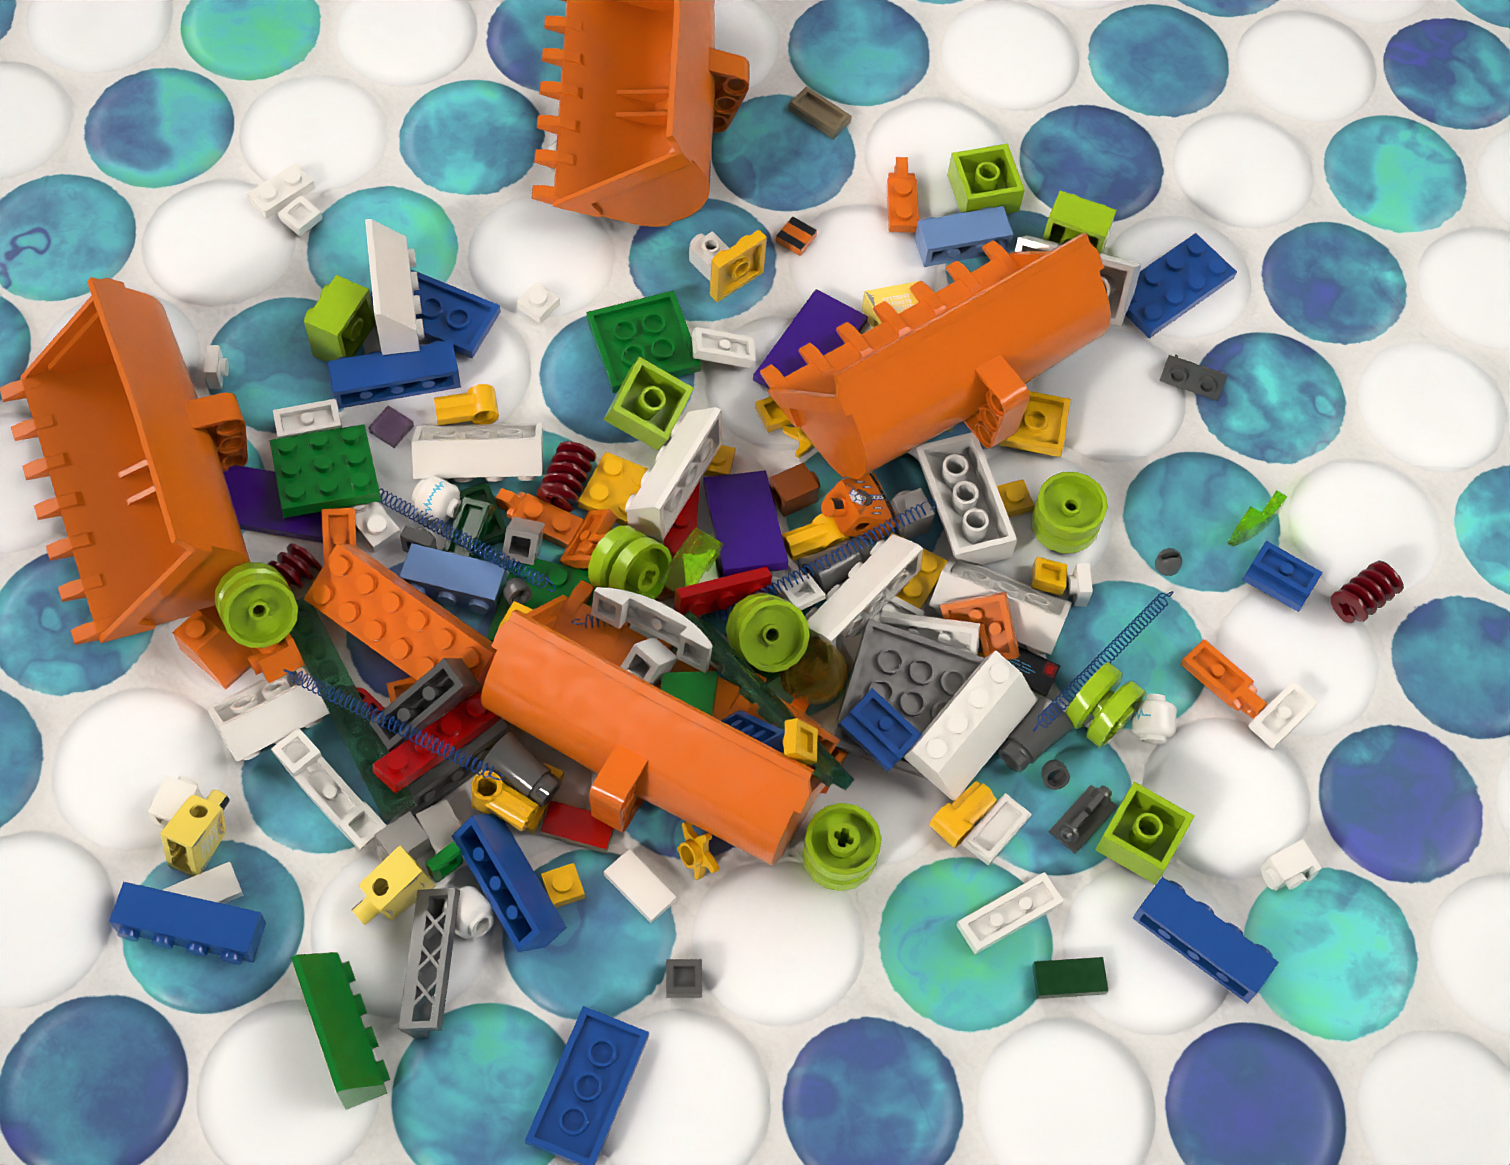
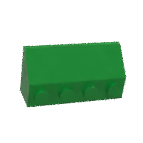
[291,952,391,1110]

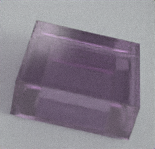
[368,405,414,448]

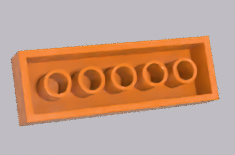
[304,543,497,707]

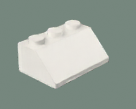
[206,667,329,762]

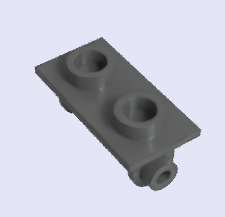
[1159,354,1228,401]
[1049,785,1117,854]

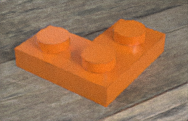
[559,509,618,568]
[940,592,1020,660]

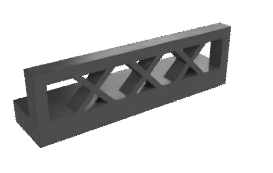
[375,719,511,819]
[398,888,460,1039]

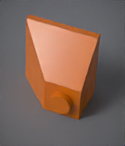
[172,606,252,690]

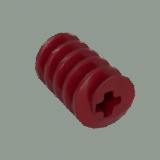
[537,441,597,512]
[267,543,322,589]
[1331,560,1404,623]

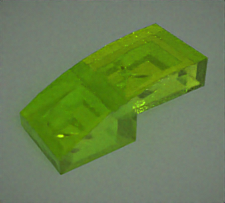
[1227,490,1287,547]
[659,528,724,592]

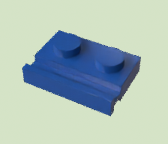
[1242,540,1323,612]
[838,688,922,772]

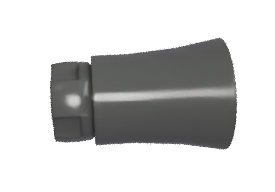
[798,536,872,595]
[997,696,1073,772]
[481,732,562,807]

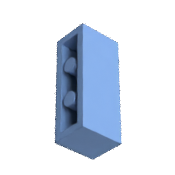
[915,206,1014,267]
[399,543,507,614]

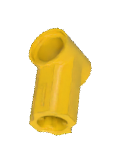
[434,384,499,426]
[782,513,850,561]
[471,771,539,832]
[929,781,997,848]

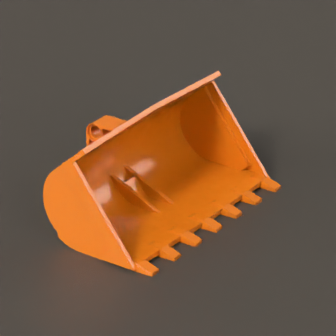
[531,0,750,227]
[760,233,1111,479]
[0,277,250,645]
[481,580,849,866]

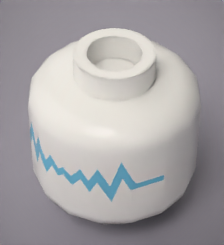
[412,476,461,523]
[1132,694,1177,744]

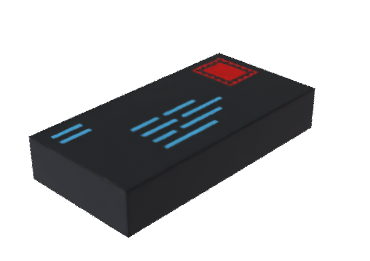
[1008,646,1061,697]

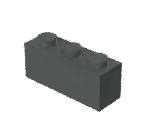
[369,658,480,750]

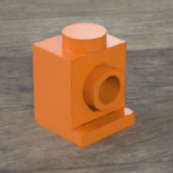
[247,633,305,683]

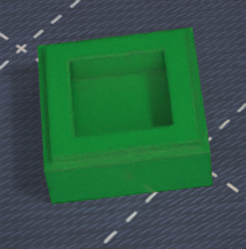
[425,841,464,883]

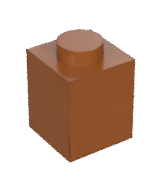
[769,462,820,517]

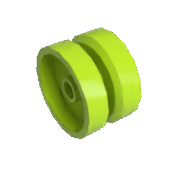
[1031,472,1108,554]
[588,525,672,600]
[214,562,298,648]
[726,593,810,673]
[1065,662,1146,748]
[802,803,882,891]

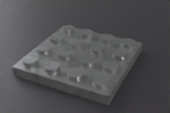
[832,618,985,779]

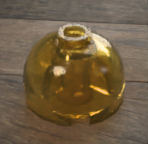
[781,636,848,705]

